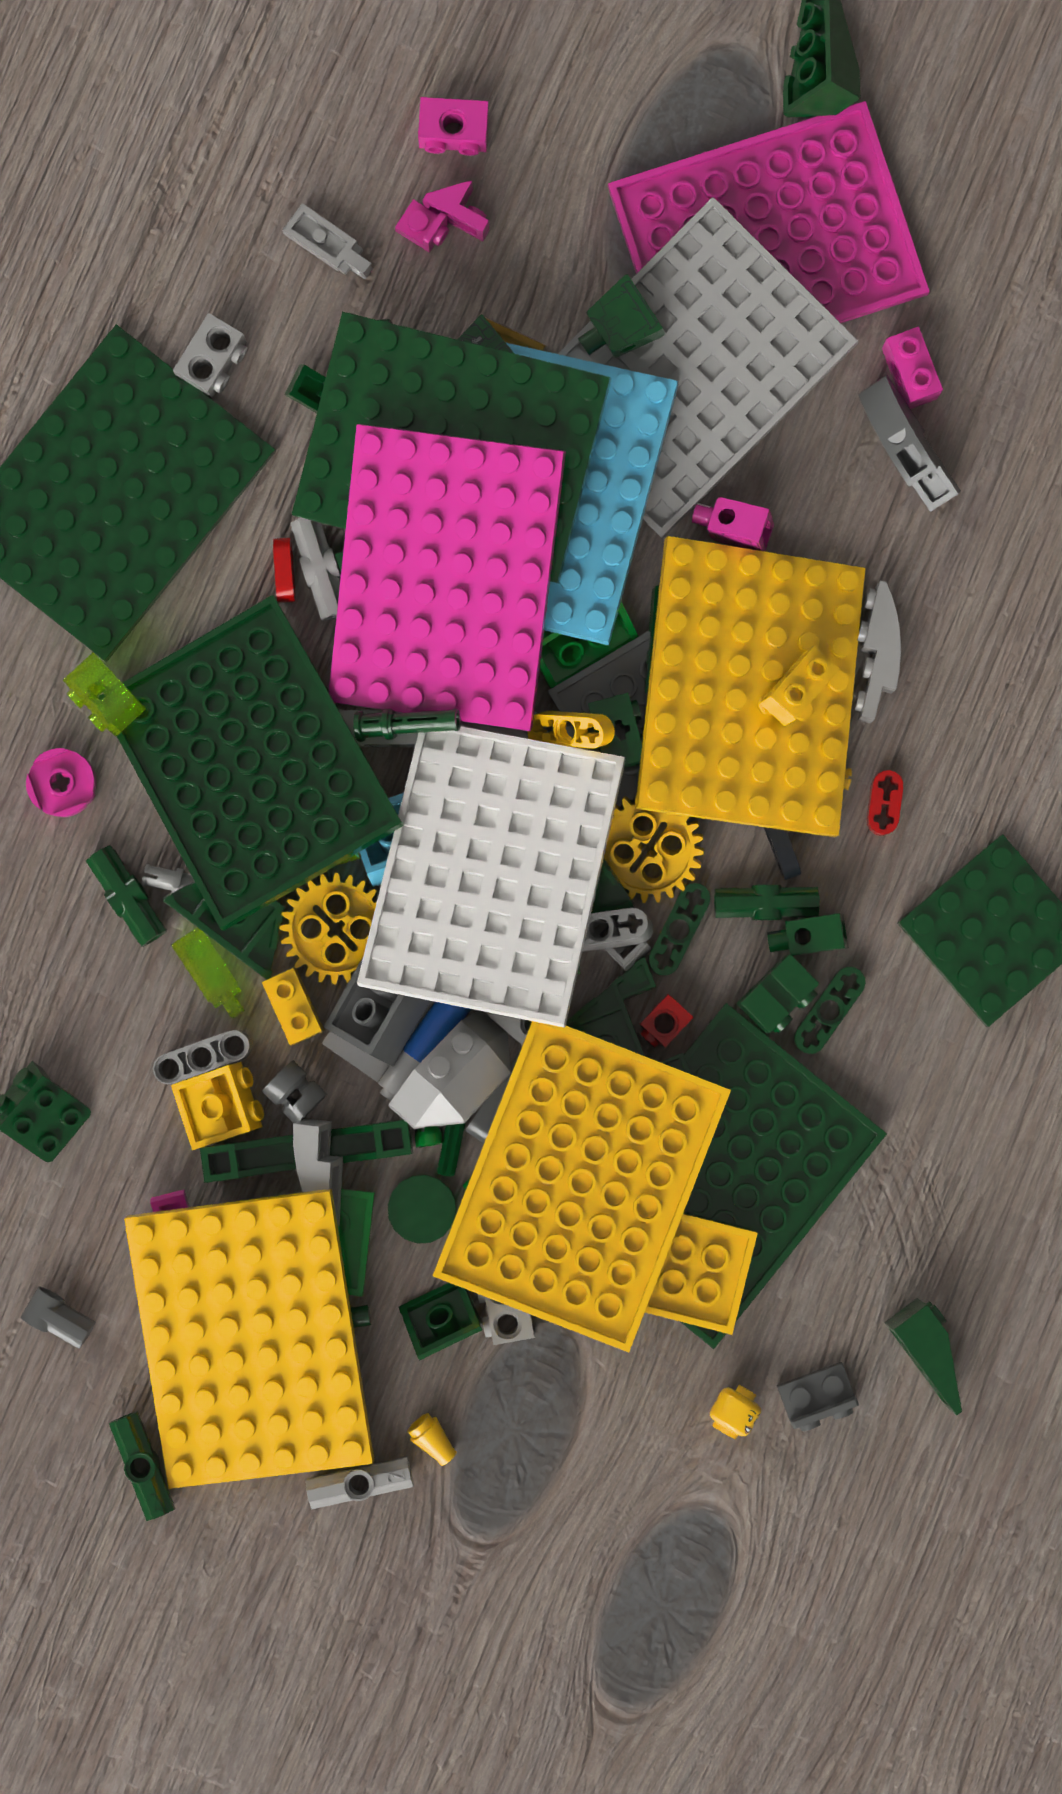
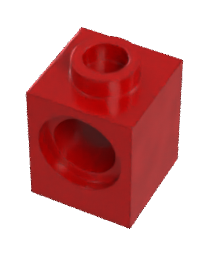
[639,994,694,1048]

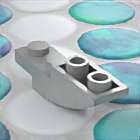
[854,580,901,723]

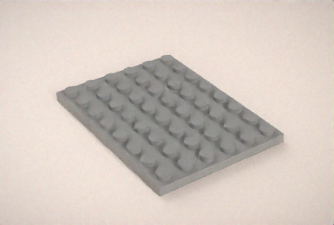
[558,197,858,539]

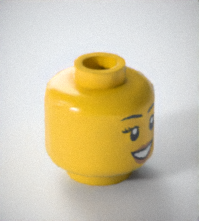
[710,1385,761,1439]

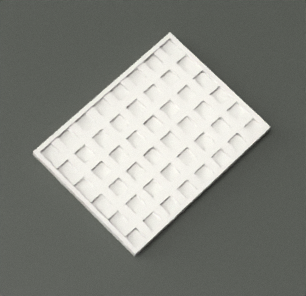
[357,726,625,1028]

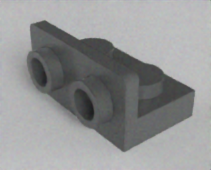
[776,1362,859,1431]

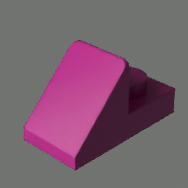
[423,181,490,241]

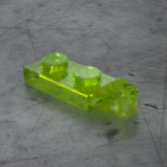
[171,927,245,1018]

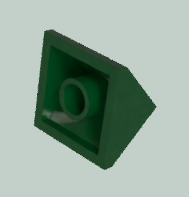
[399,1282,483,1361]

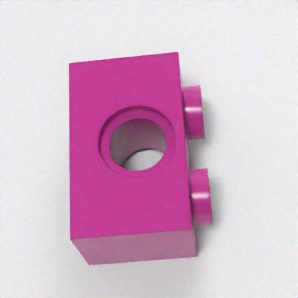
[418,97,489,156]
[881,326,943,409]

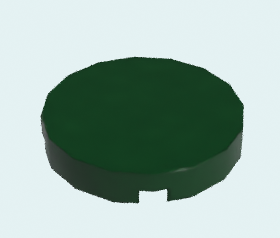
[388,1174,456,1244]

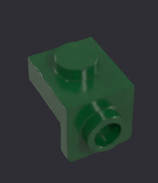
[284,364,326,414]

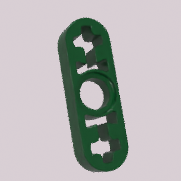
[648,883,710,976]
[793,967,866,1054]

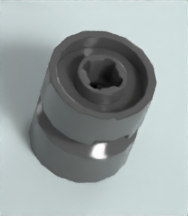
[262,1060,327,1123]

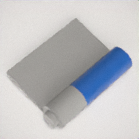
[322,1001,472,1101]

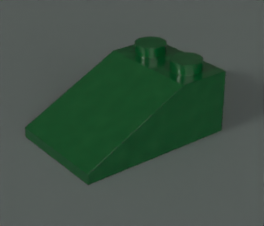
[884,1298,962,1416]

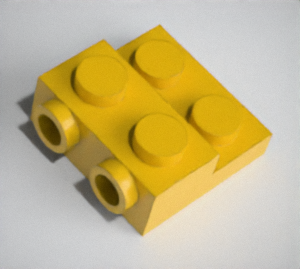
[171,1062,264,1151]

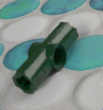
[86,845,167,947]
[714,885,820,920]
[109,1411,176,1521]

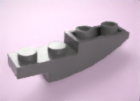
[858,375,961,512]

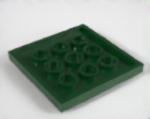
[897,834,1062,1027]

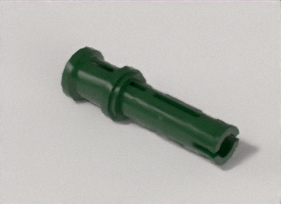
[353,708,461,742]

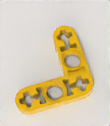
[527,711,615,749]

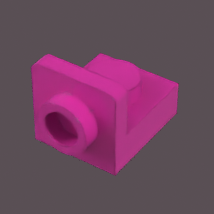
[395,199,449,253]

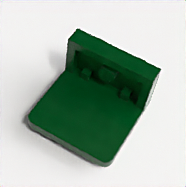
[0,1061,91,1162]

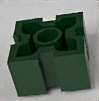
[736,954,820,1033]

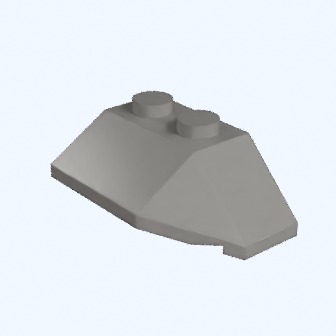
[389,1010,511,1129]

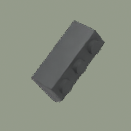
[324,958,430,1066]

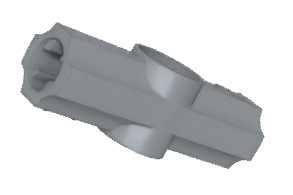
[291,518,341,621]
[305,1456,414,1510]

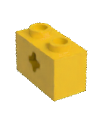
[760,645,840,726]
[262,968,324,1045]

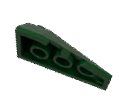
[783,0,861,118]

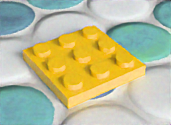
[645,1213,758,1335]

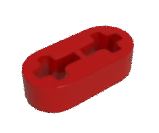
[273,538,296,603]
[866,770,903,836]

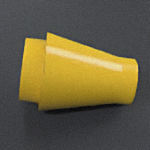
[407,1413,457,1466]

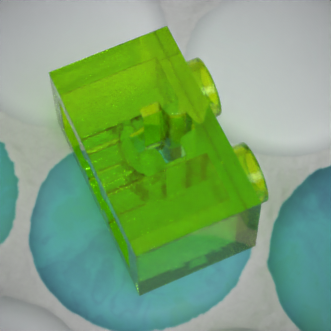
[63,652,146,736]

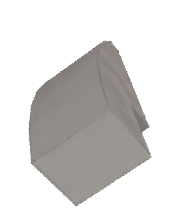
[293,1118,343,1226]

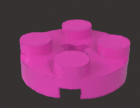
[26,748,96,817]

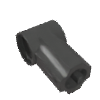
[21,1286,96,1349]

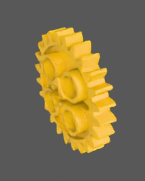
[604,793,704,903]
[279,873,377,984]

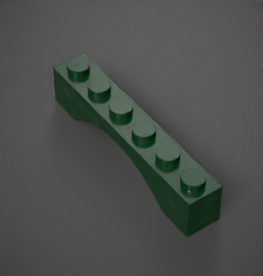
[200,1119,414,1183]

